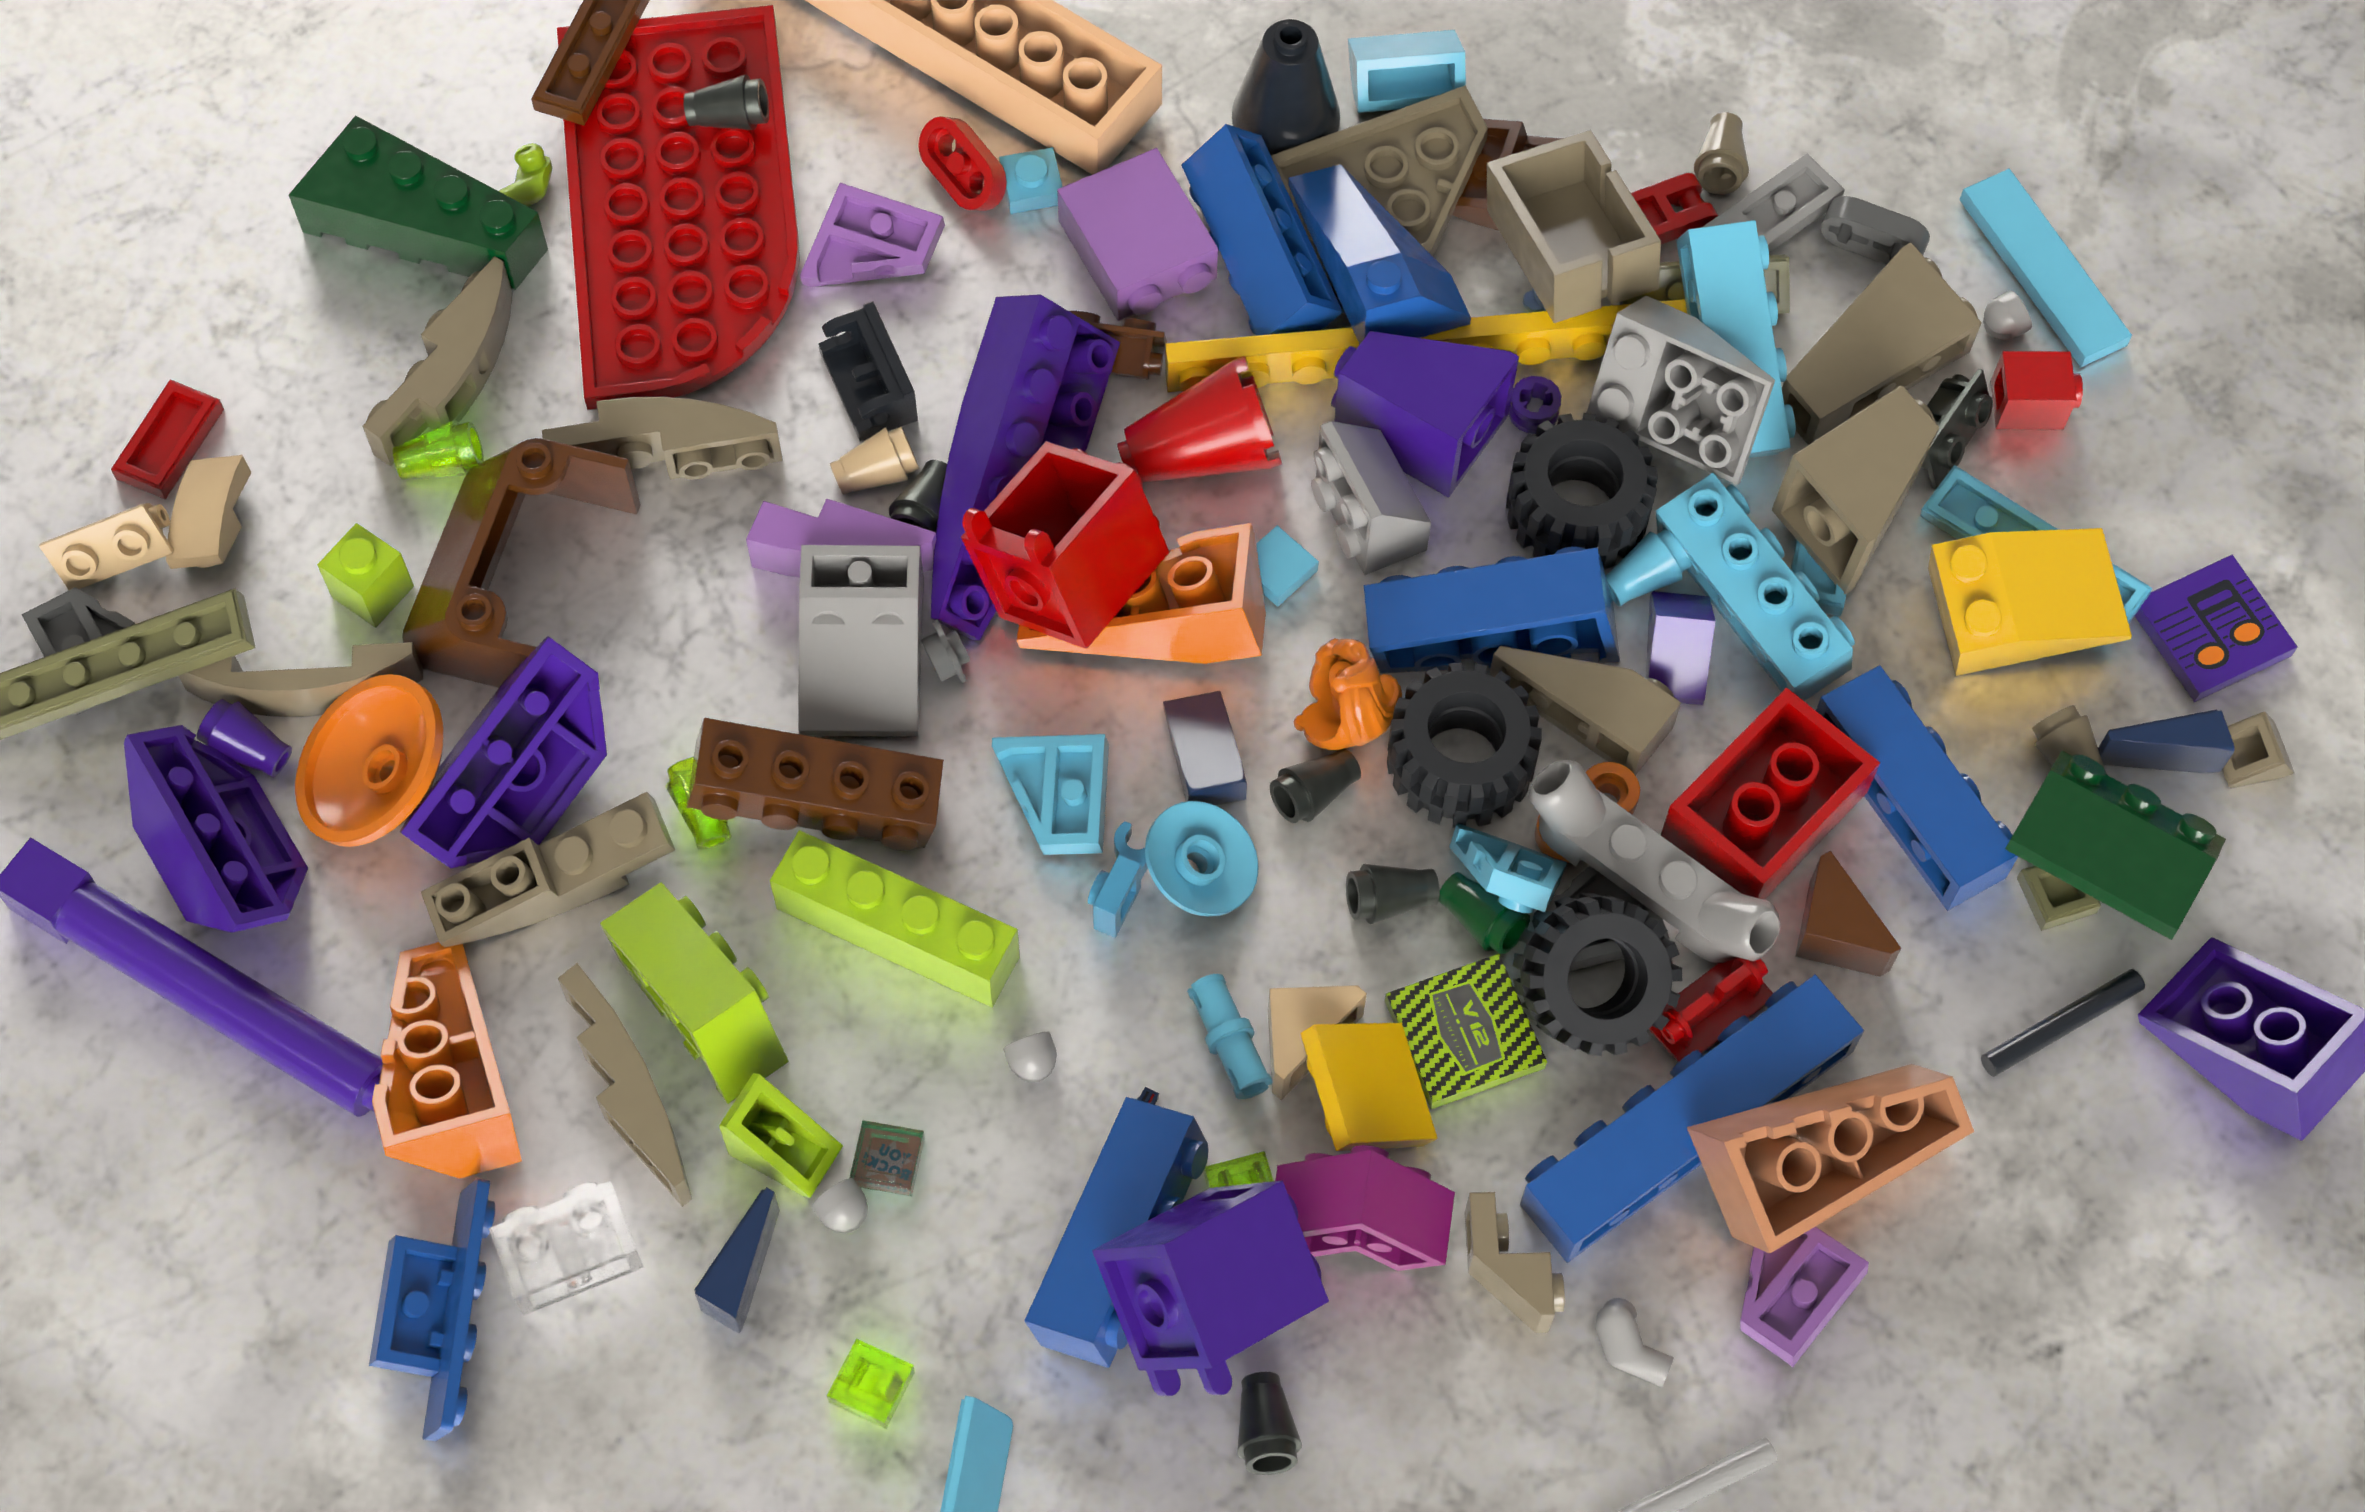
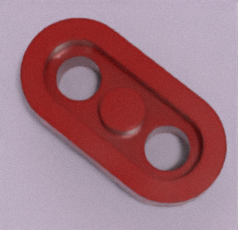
[919,116,1007,211]

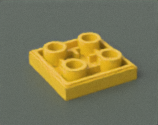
[1300,1023,1438,1151]

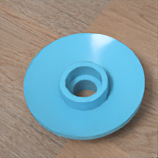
[1145,801,1258,917]

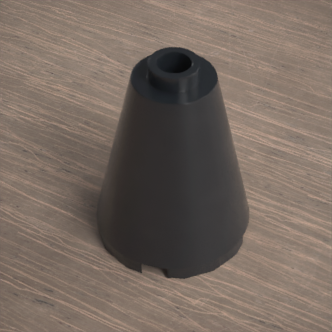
[1231,19,1340,155]

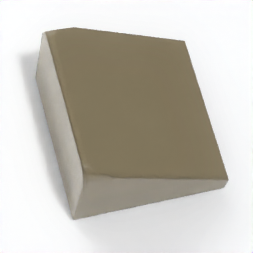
[2222,711,2294,788]

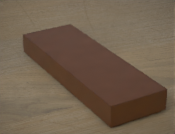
[531,0,650,126]

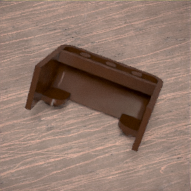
[402,438,641,688]

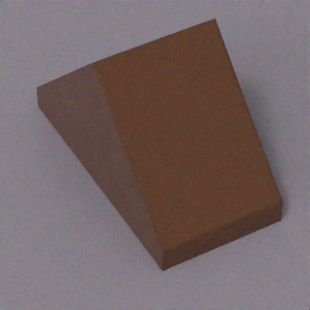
[1795,850,1901,977]

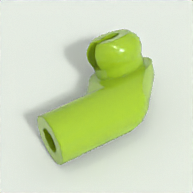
[499,143,553,207]

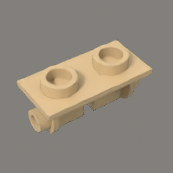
[39,503,174,590]

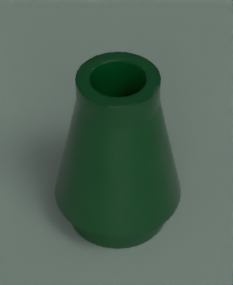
[1439,872,1530,954]

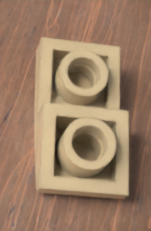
[166,455,251,569]

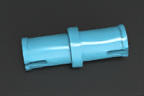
[1187,974,1273,1100]

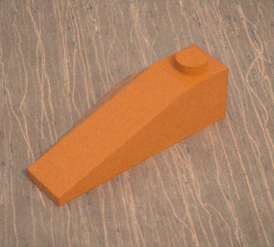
[372,942,522,1179]

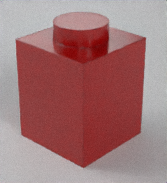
[1990,351,2083,430]

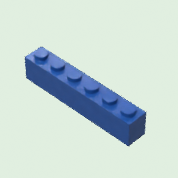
[1520,974,1865,1263]

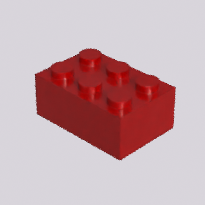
[1661,687,1880,900]

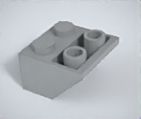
[1311,421,1431,575]

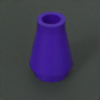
[197,699,292,777]

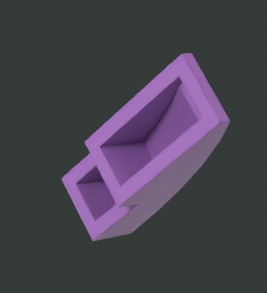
[746,498,937,578]

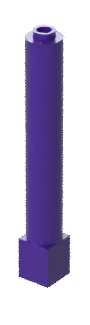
[0,836,383,1117]

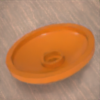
[295,674,443,847]

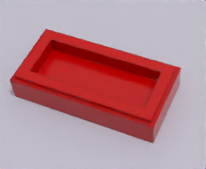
[111,379,224,500]

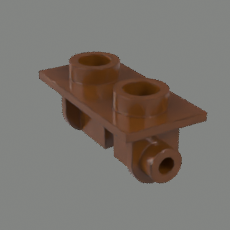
[1069,311,1167,380]

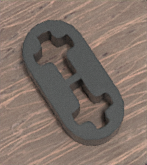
[1821,196,1930,265]

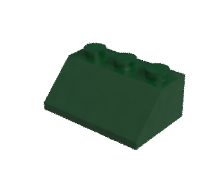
[2005,751,2226,940]

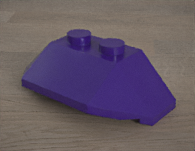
[400,636,607,869]
[124,725,308,933]

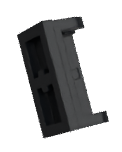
[818,301,918,441]

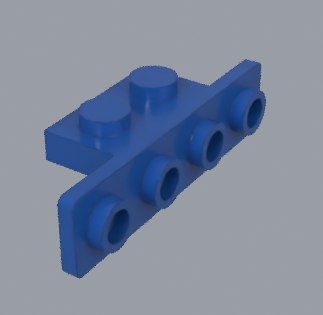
[369,1178,495,1442]

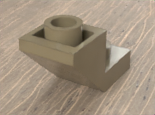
[1464,1192,1565,1333]

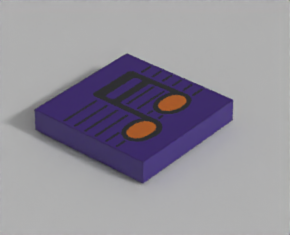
[2135,554,2298,702]

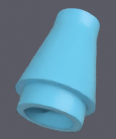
[1606,528,1691,607]

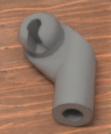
[1595,1298,1674,1387]

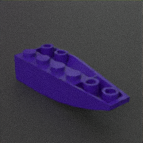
[930,294,1120,640]

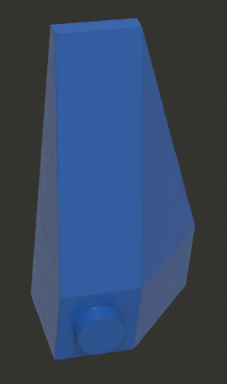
[1288,164,1471,345]

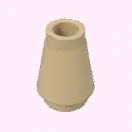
[830,427,920,495]

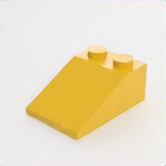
[1928,528,2132,676]

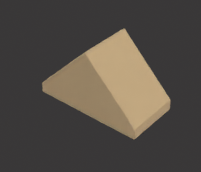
[1268,985,1367,1101]

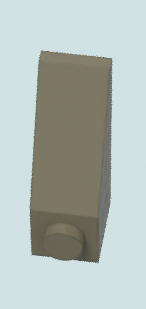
[1489,646,1681,776]

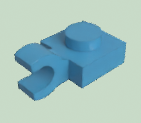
[1088,821,1148,938]

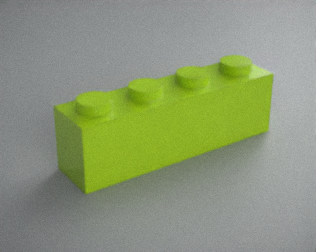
[770,830,1020,1008]

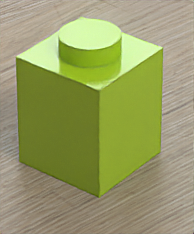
[317,523,414,628]

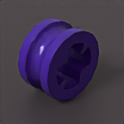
[1509,376,1562,434]

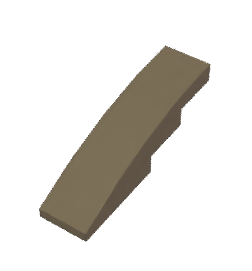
[558,963,692,1207]

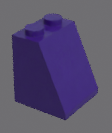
[1331,331,1519,498]

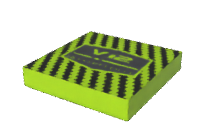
[1384,954,1547,1110]

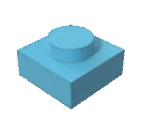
[999,147,1063,214]

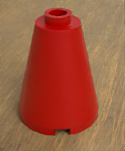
[1117,356,1282,483]

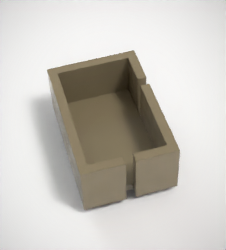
[1487,130,1661,323]

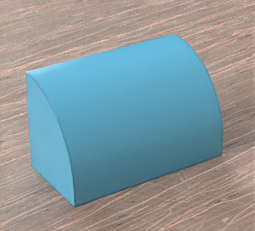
[1348,30,1466,113]

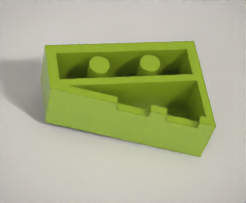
[600,882,789,1104]

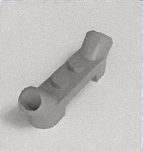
[1528,760,1781,963]

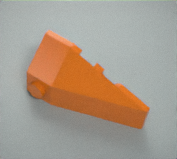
[1017,523,1266,664]

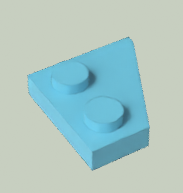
[992,734,1109,855]
[1449,823,1567,914]

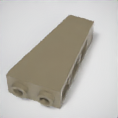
[1782,243,1982,445]

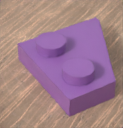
[800,183,945,287]
[1740,1226,1869,1367]

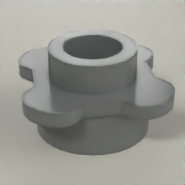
[921,620,971,684]

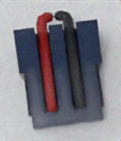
[1137,1087,1159,1105]

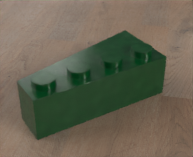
[288,115,548,290]

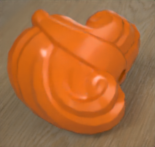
[1294,638,1402,750]

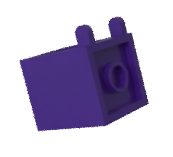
[1092,1180,1329,1396]

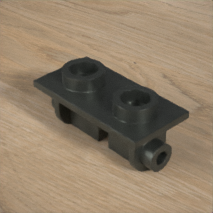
[1921,369,1993,489]

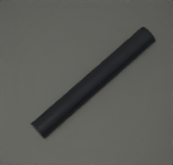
[1981,969,2145,1077]

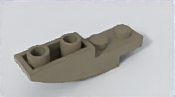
[362,257,513,466]
[542,397,783,480]
[421,792,675,947]

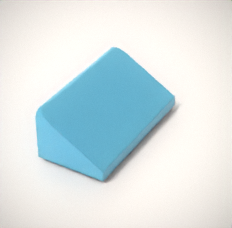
[940,1396,1013,1512]

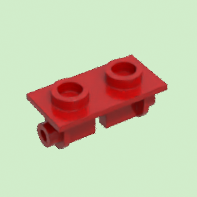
[1649,957,1773,1063]

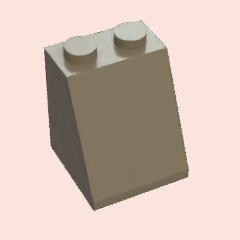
[1772,385,1939,594]

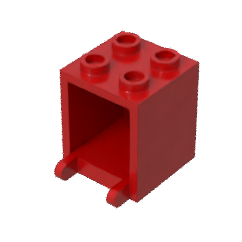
[961,441,1169,649]

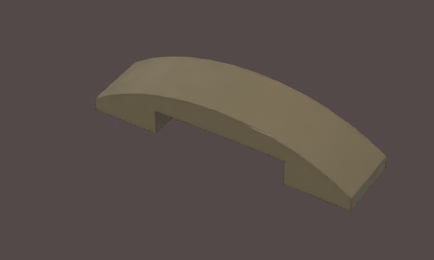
[178,642,424,717]

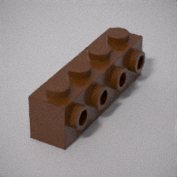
[686,718,944,850]

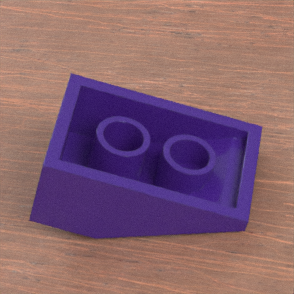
[2138,937,2365,1141]

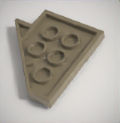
[1271,85,1488,298]

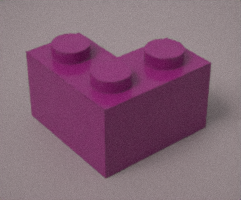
[1275,1145,1455,1271]

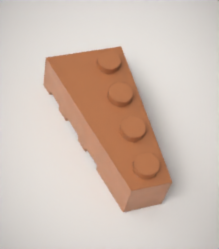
[1687,1064,1974,1254]

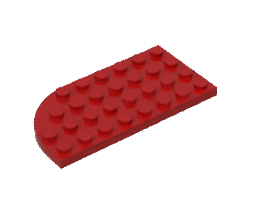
[557,5,800,410]

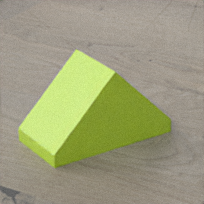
[719,1073,843,1198]

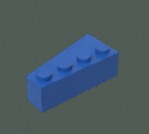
[1364,547,1620,673]

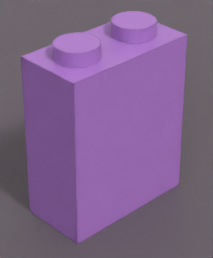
[1057,148,1218,321]

